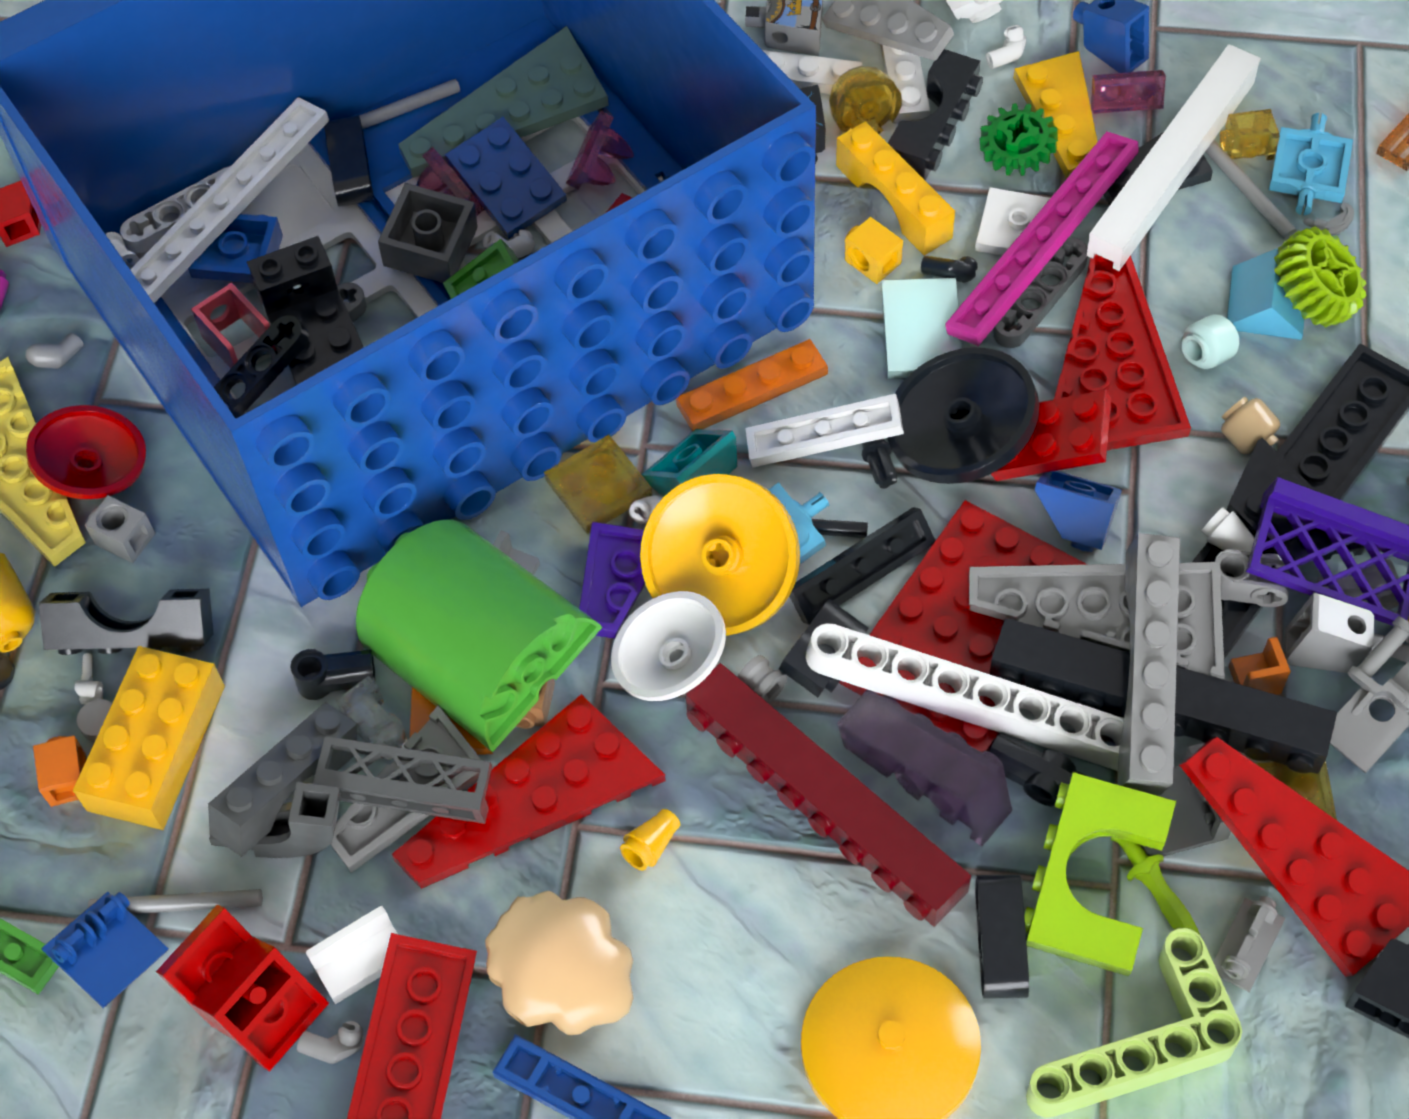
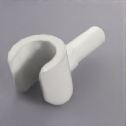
[75,653,104,705]

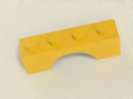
[836,121,955,256]

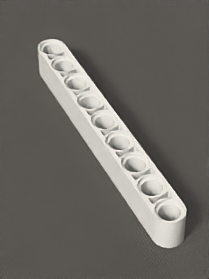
[805,623,1124,771]

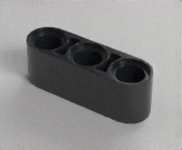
[324,115,374,207]
[975,875,1029,999]

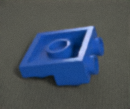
[188,214,283,283]

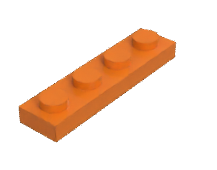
[676,339,828,432]

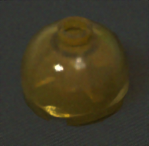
[829,66,902,134]

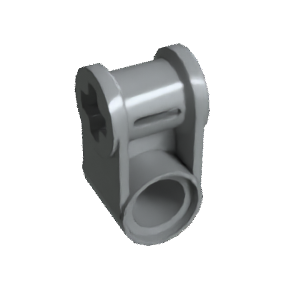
[1214,549,1289,607]

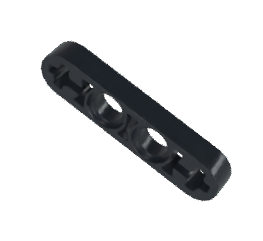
[214,315,309,418]

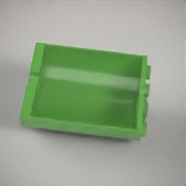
[356,520,602,752]

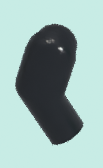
[921,256,978,283]

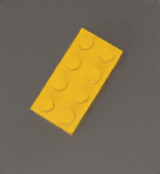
[73,646,225,830]

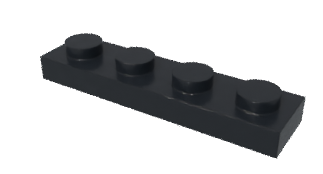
[789,507,936,625]

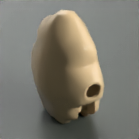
[485,891,634,1035]

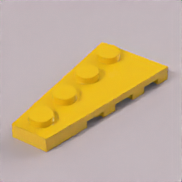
[1013,51,1098,179]

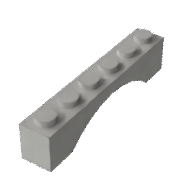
[1118,533,1180,796]

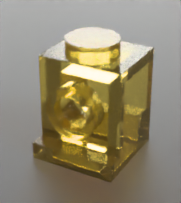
[1220,109,1280,161]

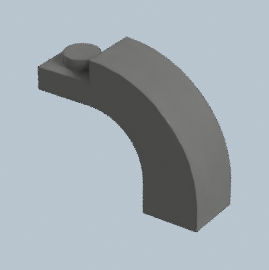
[209,782,341,858]

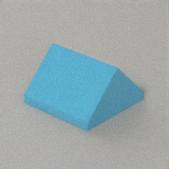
[1227,248,1304,340]

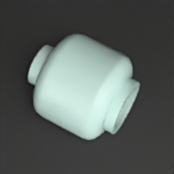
[1182,314,1239,369]

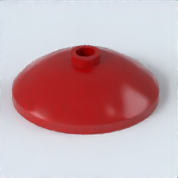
[26,405,146,500]

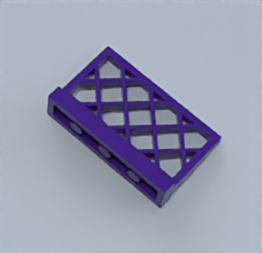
[1246,477,1409,626]

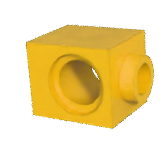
[845,216,903,284]

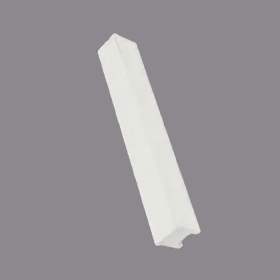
[1086,44,1261,271]

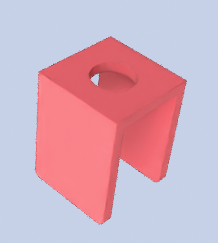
[191,282,276,369]

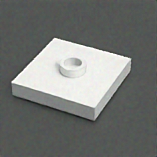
[975,187,1050,256]

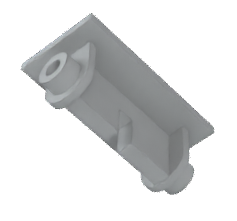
[1213,896,1285,993]

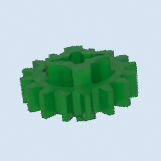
[979,103,1058,176]

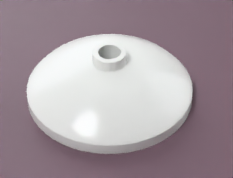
[611,591,726,701]

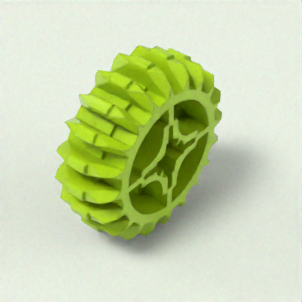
[1274,226,1367,328]

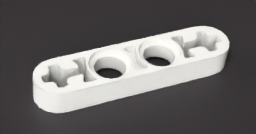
[120,166,231,253]

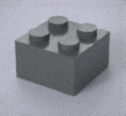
[378,183,478,283]

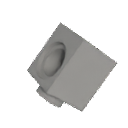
[85,495,156,563]

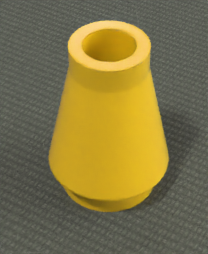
[620,809,680,871]

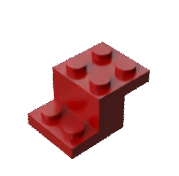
[156,904,329,1072]

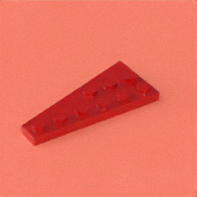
[1179,737,1409,977]

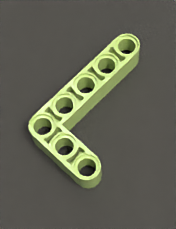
[1026,928,1242,1118]

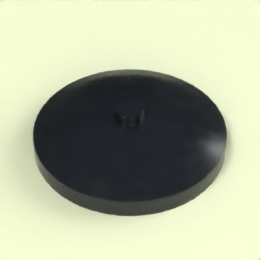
[887,347,1039,484]

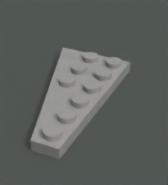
[969,562,1225,680]

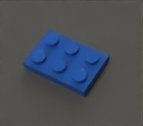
[445,117,567,240]

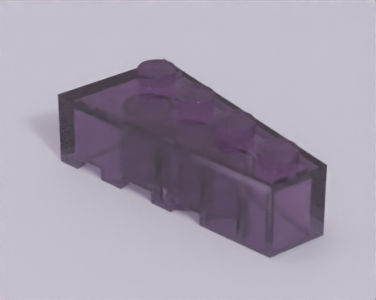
[837,689,1012,847]

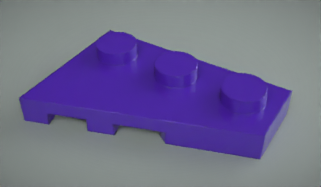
[579,522,645,639]

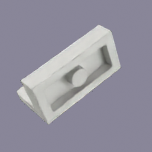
[306,906,398,1004]

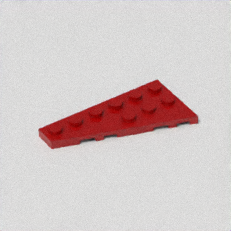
[392,694,666,889]

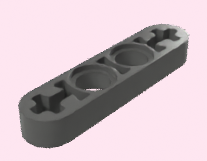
[993,238,1088,348]

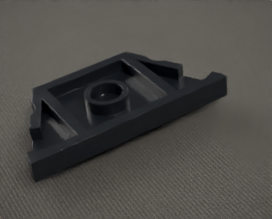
[1226,438,1366,561]

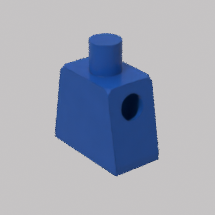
[1073,0,1149,77]

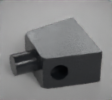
[1345,939,1409,1039]

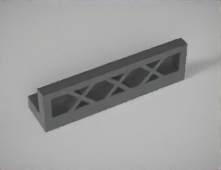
[312,736,492,824]

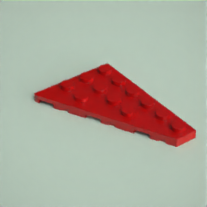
[1054,254,1191,451]

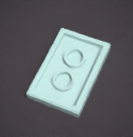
[881,278,962,379]

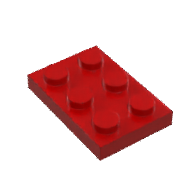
[991,389,1112,481]

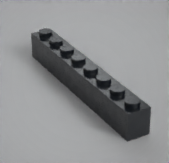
[989,618,1337,775]

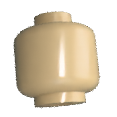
[1221,397,1280,454]

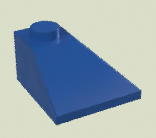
[1034,471,1123,552]

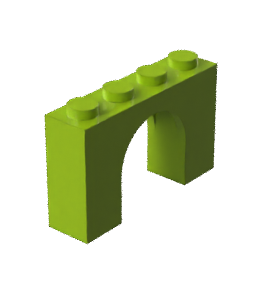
[1024,772,1176,977]

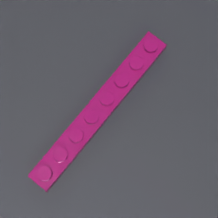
[945,131,1139,346]

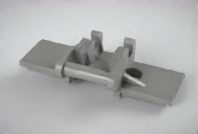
[1330,616,1409,774]

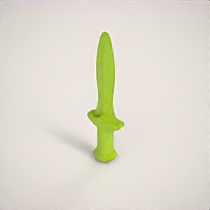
[1110,837,1200,935]

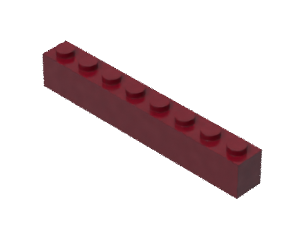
[686,663,971,927]

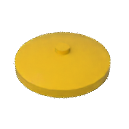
[640,474,800,636]
[801,956,981,1119]

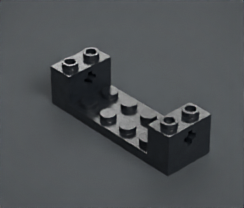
[247,236,364,385]

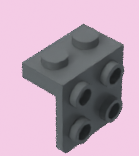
[1141,743,1231,857]

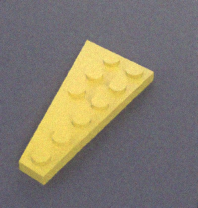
[0,356,86,567]

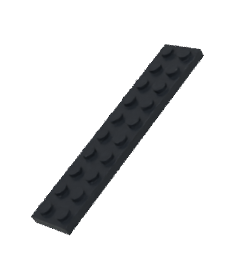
[1192,344,1409,659]

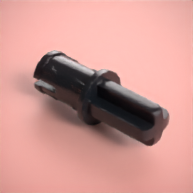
[861,438,898,489]

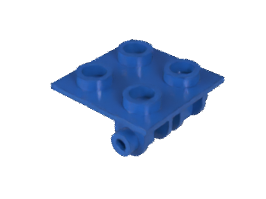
[41,892,169,1008]

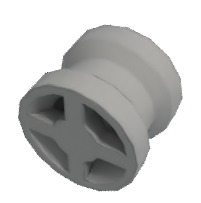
[738,655,787,704]

